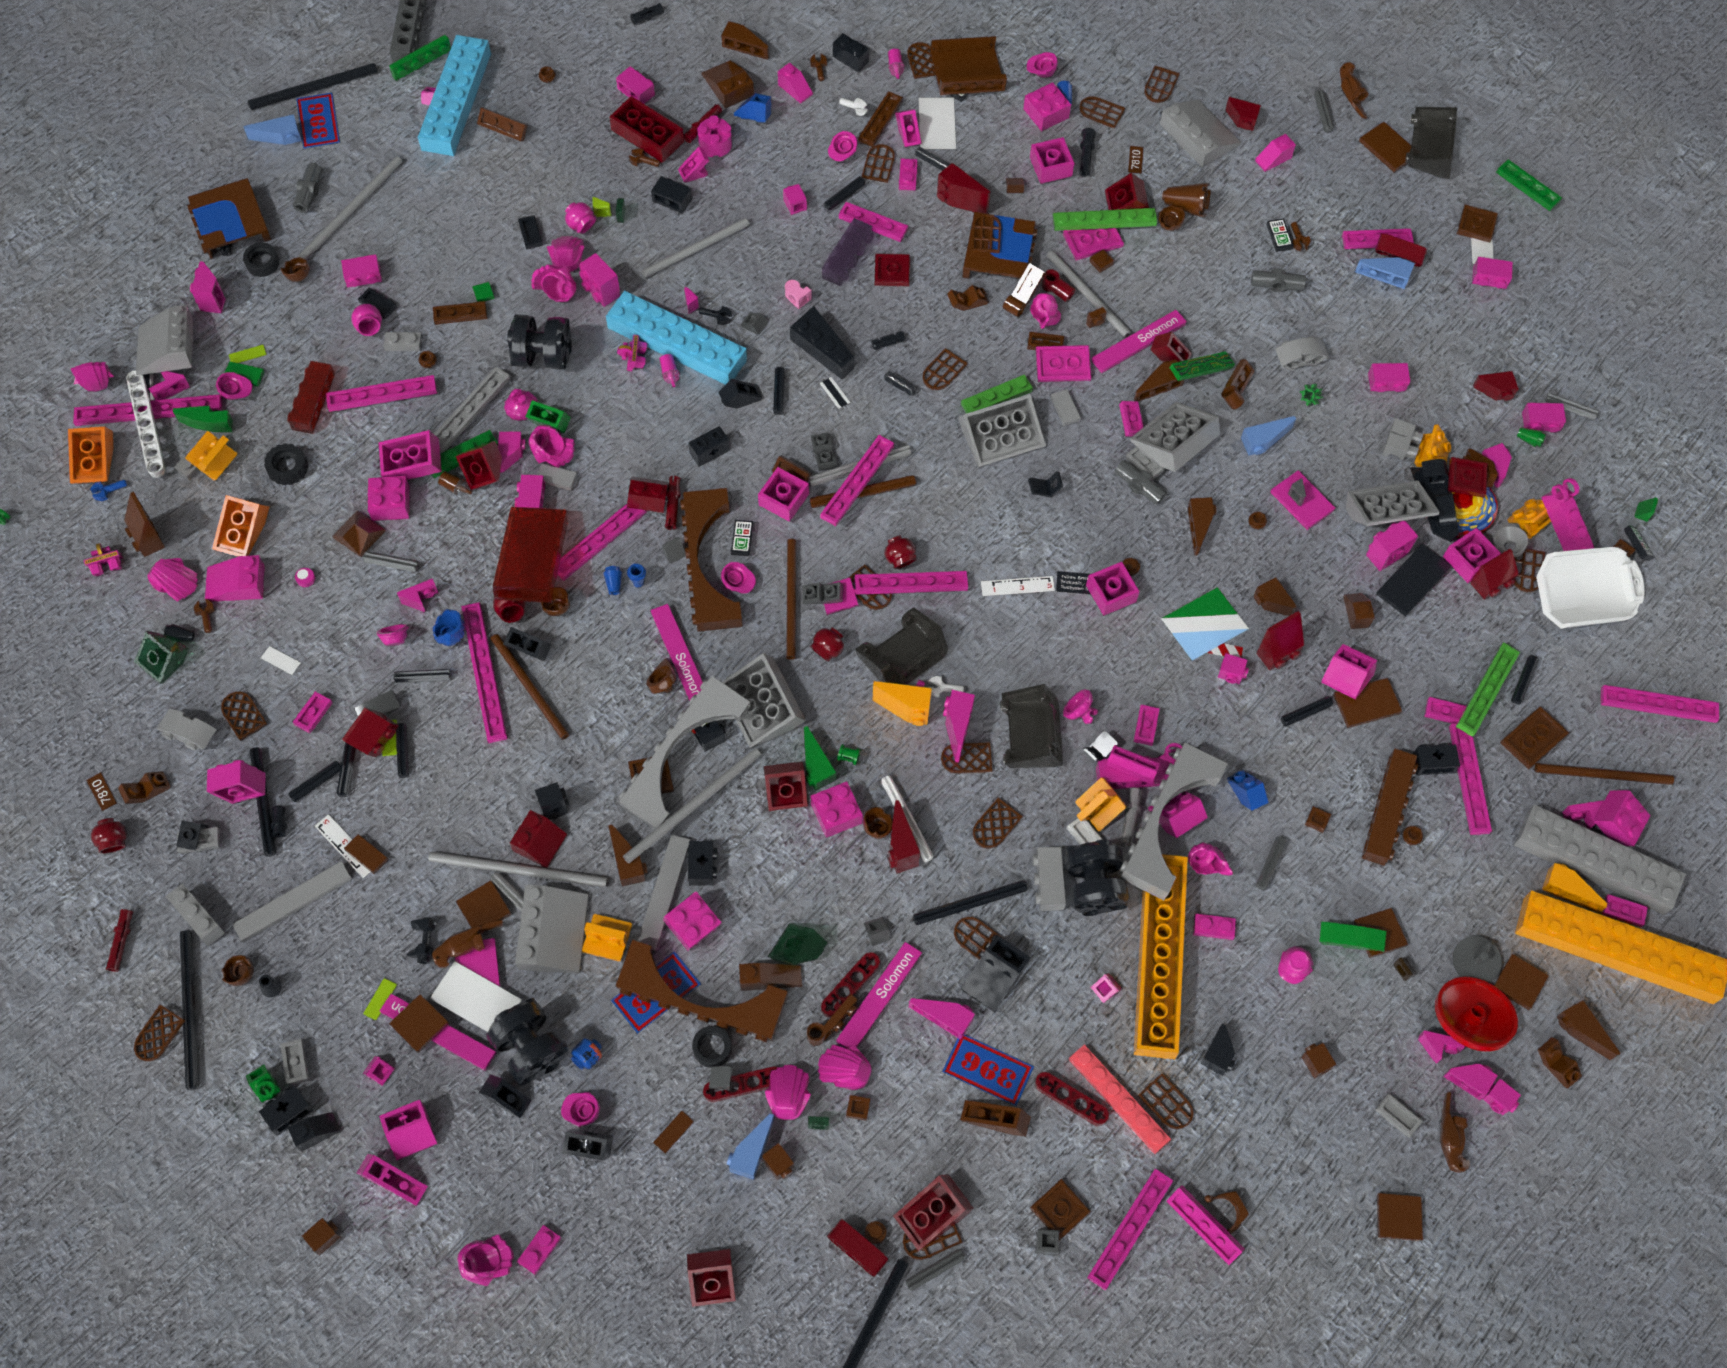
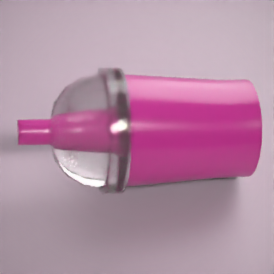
[888,49,905,79]
[659,354,680,387]

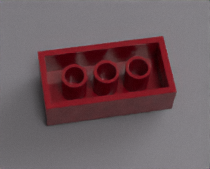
[609,96,684,163]

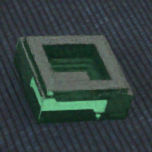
[615,198,625,223]
[808,1116,829,1130]

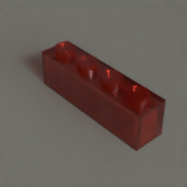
[287,361,335,434]

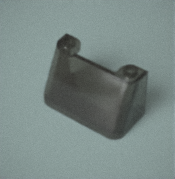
[1405,107,1457,179]
[855,607,948,685]
[1000,684,1063,768]

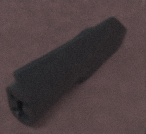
[1410,459,1459,542]

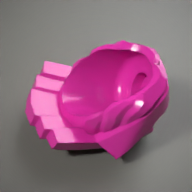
[547,236,584,272]
[531,264,576,302]
[71,362,114,392]
[528,425,575,468]
[148,558,198,602]
[818,1044,872,1090]
[765,1065,811,1120]
[457,1234,514,1286]

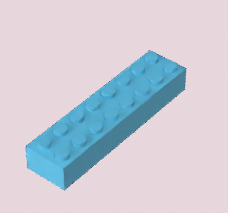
[418,35,491,156]
[606,290,747,385]

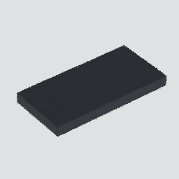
[1376,544,1451,617]

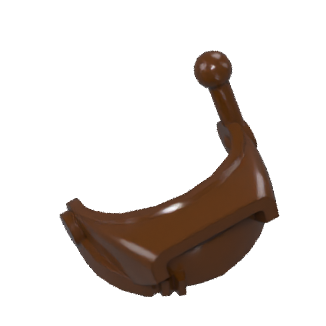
[1205,1191,1249,1234]

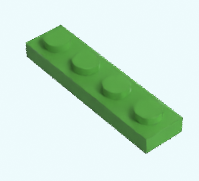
[961,374,1033,413]

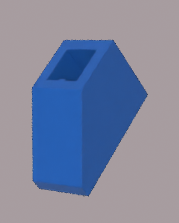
[734,93,771,122]
[1227,770,1269,811]

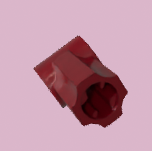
[1042,269,1076,302]

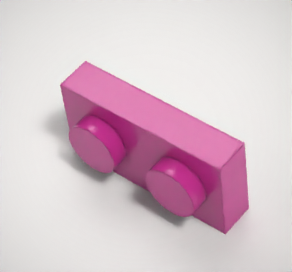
[899,158,917,191]
[1119,401,1144,437]
[293,691,332,734]
[1424,697,1467,724]
[1133,705,1160,746]
[1602,894,1648,927]
[1193,914,1236,940]
[517,1225,561,1275]

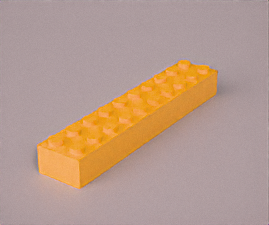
[1133,854,1188,1060]
[1515,890,1727,1004]

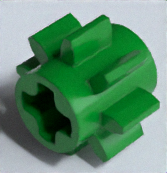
[1300,383,1323,406]

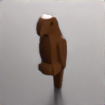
[1340,62,1369,119]
[432,920,504,968]
[1440,1092,1470,1173]

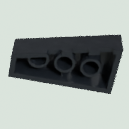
[790,306,854,379]

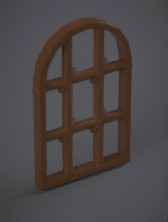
[1144,65,1180,103]
[1079,96,1125,129]
[862,144,895,183]
[972,214,1002,253]
[923,348,968,390]
[1514,548,1545,592]
[848,564,892,610]
[954,917,1008,960]
[1138,1073,1193,1130]
[903,1225,962,1260]

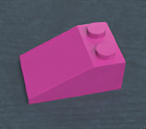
[205,555,265,602]
[943,689,975,763]

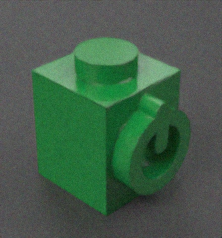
[246,1064,281,1103]

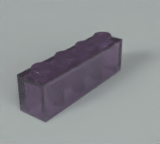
[822,218,874,286]

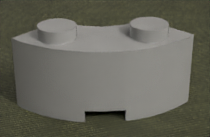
[1275,336,1329,371]
[157,709,216,751]

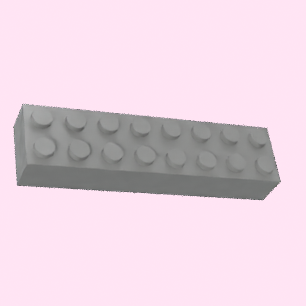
[1514,805,1686,915]

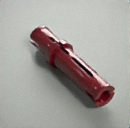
[684,104,722,143]
[665,476,681,530]
[105,909,134,972]

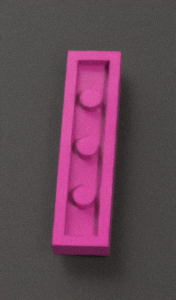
[839,202,908,242]
[1342,229,1414,249]
[1166,1185,1245,1265]

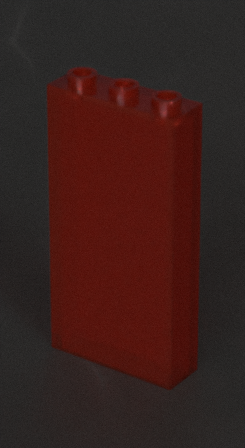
[492,507,568,603]

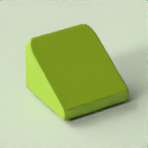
[592,197,612,217]

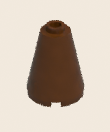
[1162,183,1211,218]

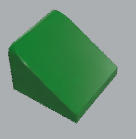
[1634,497,1658,522]

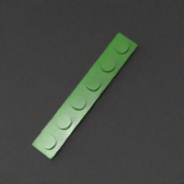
[1052,208,1157,231]
[1456,642,1520,737]

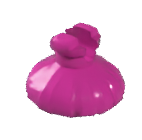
[504,389,538,421]
[1063,689,1098,724]

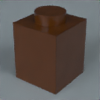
[1301,1043,1337,1079]
[762,1143,794,1180]
[302,1218,340,1256]

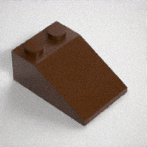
[702,60,754,109]
[124,492,165,557]

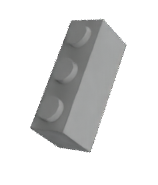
[1032,847,1066,911]
[166,883,225,947]

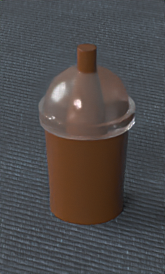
[438,471,472,496]

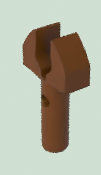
[810,53,827,81]
[629,148,660,167]
[1291,222,1311,251]
[194,599,215,633]

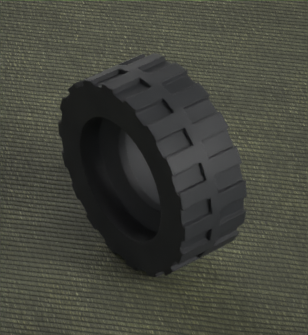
[264,443,308,486]

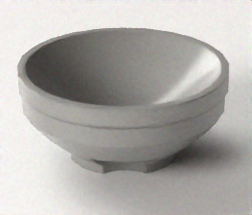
[1493,526,1528,557]

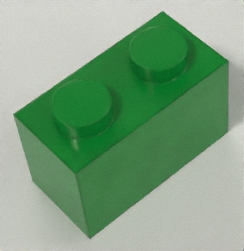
[525,400,571,434]

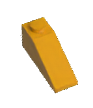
[1542,863,1607,914]

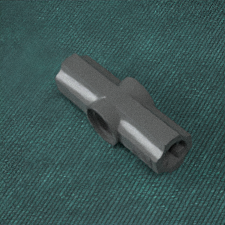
[293,163,323,213]
[1251,269,1306,292]
[1114,460,1167,505]

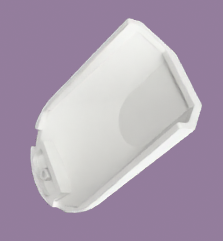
[1536,547,1645,629]

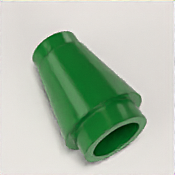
[1517,427,1546,448]

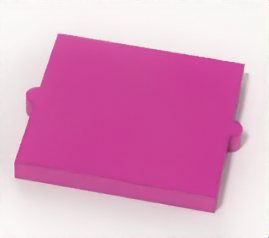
[824,578,859,615]

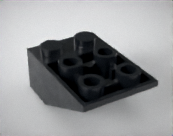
[961,935,1031,1013]

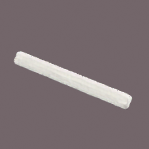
[882,776,933,862]

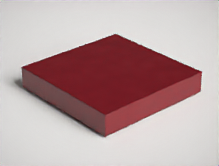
[874,253,910,287]
[1448,457,1488,498]

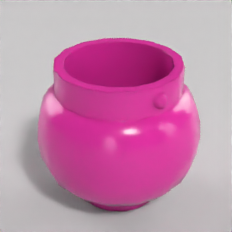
[565,202,596,234]
[351,304,382,336]

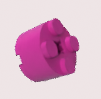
[697,115,732,157]

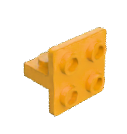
[1414,424,1451,467]
[185,431,237,481]
[1507,498,1551,538]
[1075,777,1127,831]
[582,914,632,962]

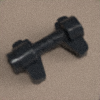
[407,917,437,964]

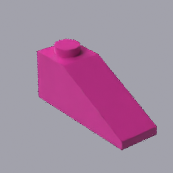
[909,998,975,1040]
[356,1154,428,1206]

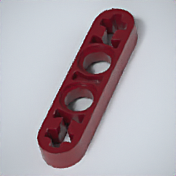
[821,952,880,1018]
[703,1066,777,1102]
[1035,1072,1109,1126]

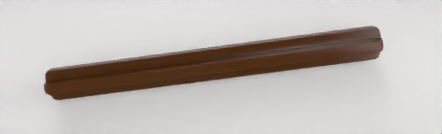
[810,475,916,508]

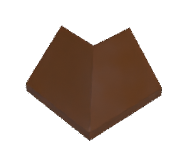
[332,510,386,557]

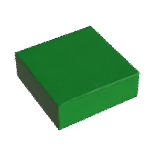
[472,282,495,302]

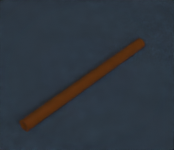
[786,539,796,660]
[491,634,570,740]
[1534,763,1674,785]

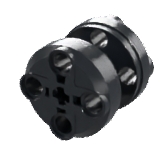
[507,314,572,370]
[1064,839,1129,916]
[486,998,569,1086]

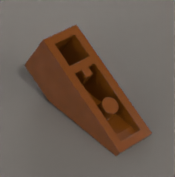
[721,21,769,60]
[1134,359,1184,402]
[1187,497,1216,556]
[608,824,648,887]
[739,963,802,991]
[1557,1000,1621,1060]
[960,1100,1031,1137]

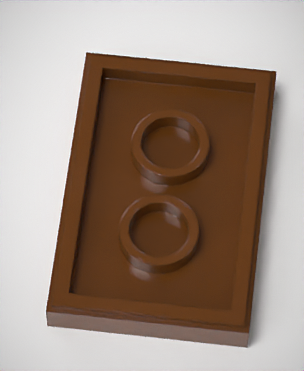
[1359,122,1419,173]
[1333,678,1402,728]
[1500,706,1569,770]

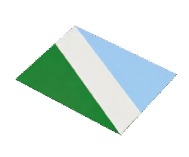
[1161,587,1249,661]

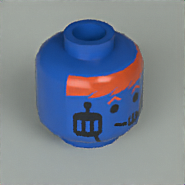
[571,1038,602,1070]

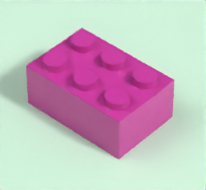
[378,430,442,480]

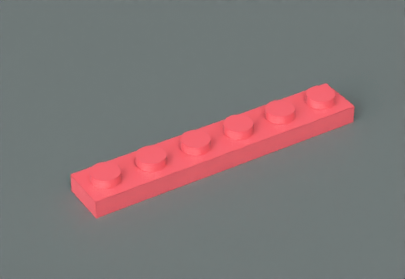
[1069,1044,1171,1154]

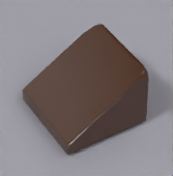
[1006,178,1024,193]

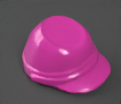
[1026,52,1058,78]
[828,131,857,162]
[216,372,252,400]
[721,562,756,593]
[377,624,409,646]
[1278,946,1313,984]
[561,1092,600,1127]

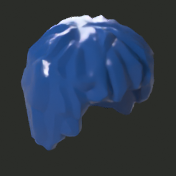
[432,609,466,646]

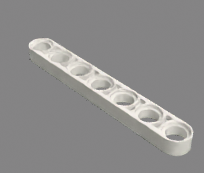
[126,371,166,478]

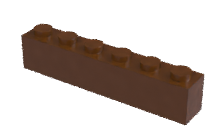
[1361,748,1418,866]

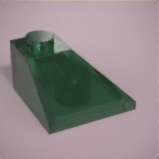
[134,631,189,684]
[768,923,828,965]

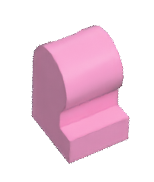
[785,280,812,309]

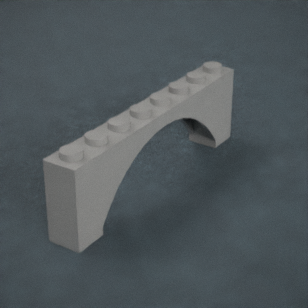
[619,676,751,829]
[1120,743,1228,900]

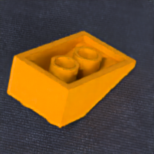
[872,681,932,726]

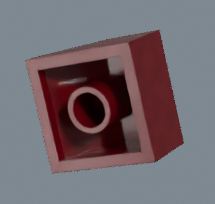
[1105,173,1149,210]
[456,441,502,490]
[627,477,668,513]
[1470,549,1519,600]
[342,707,398,757]
[763,761,808,811]
[510,810,567,868]
[687,1249,736,1307]

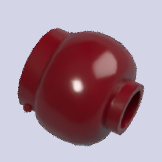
[884,535,917,569]
[493,588,525,623]
[810,627,844,662]
[91,818,127,854]

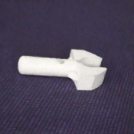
[839,98,868,116]
[928,676,964,697]

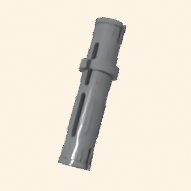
[1119,788,1143,847]

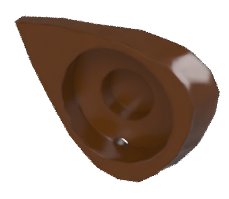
[646,658,676,694]

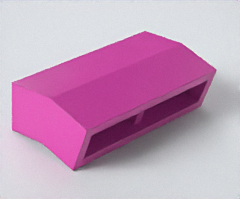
[1106,745,1160,784]

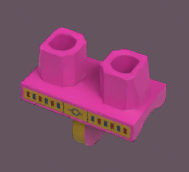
[617,335,647,372]
[83,543,123,576]

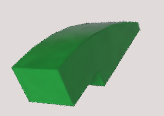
[173,406,233,433]
[1319,922,1387,952]

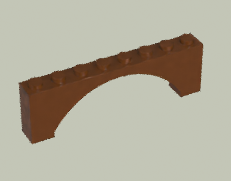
[680,488,742,632]
[615,940,789,1043]

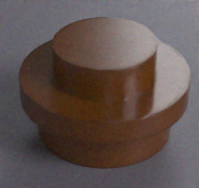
[539,66,555,83]
[418,351,437,368]
[1248,512,1267,530]
[1122,558,1140,576]
[1403,826,1423,845]
[865,1221,886,1244]

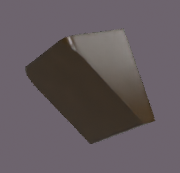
[1393,957,1417,981]

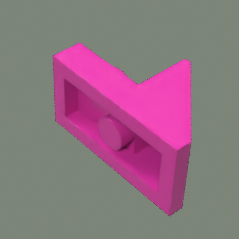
[678,146,709,183]
[149,371,190,400]
[397,578,438,612]
[1562,800,1604,830]
[1418,1030,1465,1064]

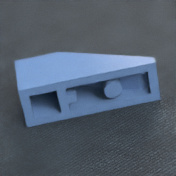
[243,114,302,145]
[1355,258,1415,289]
[1241,416,1296,456]
[727,1114,774,1180]

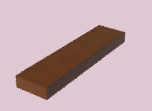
[858,91,903,147]

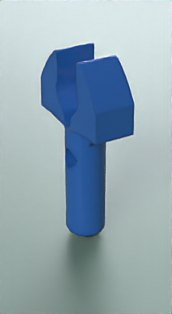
[90,480,127,501]

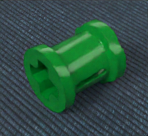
[837,744,861,765]

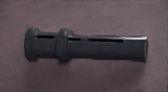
[1079,128,1096,177]

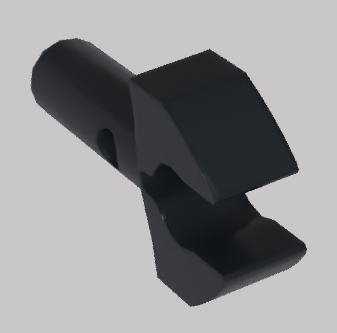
[698,306,732,325]

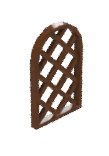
[907,42,935,79]
[221,691,268,741]
[941,742,992,774]
[973,798,1023,849]
[134,1004,185,1062]

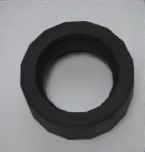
[243,242,279,277]
[692,1026,732,1068]

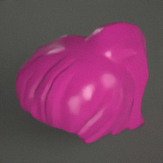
[1030,293,1061,329]
[1187,842,1233,876]

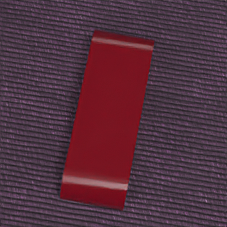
[1375,234,1428,267]
[827,1219,889,1277]

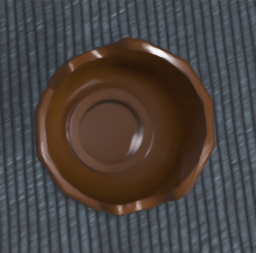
[1158,205,1185,231]
[281,257,310,282]
[541,587,570,616]
[863,807,893,839]
[221,955,254,986]

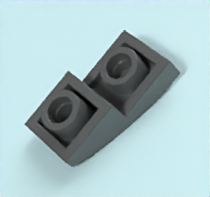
[811,432,837,471]
[802,582,843,604]
[355,690,401,716]

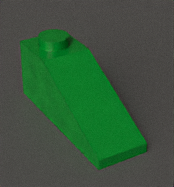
[804,726,836,791]

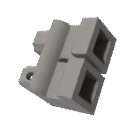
[1382,418,1423,461]

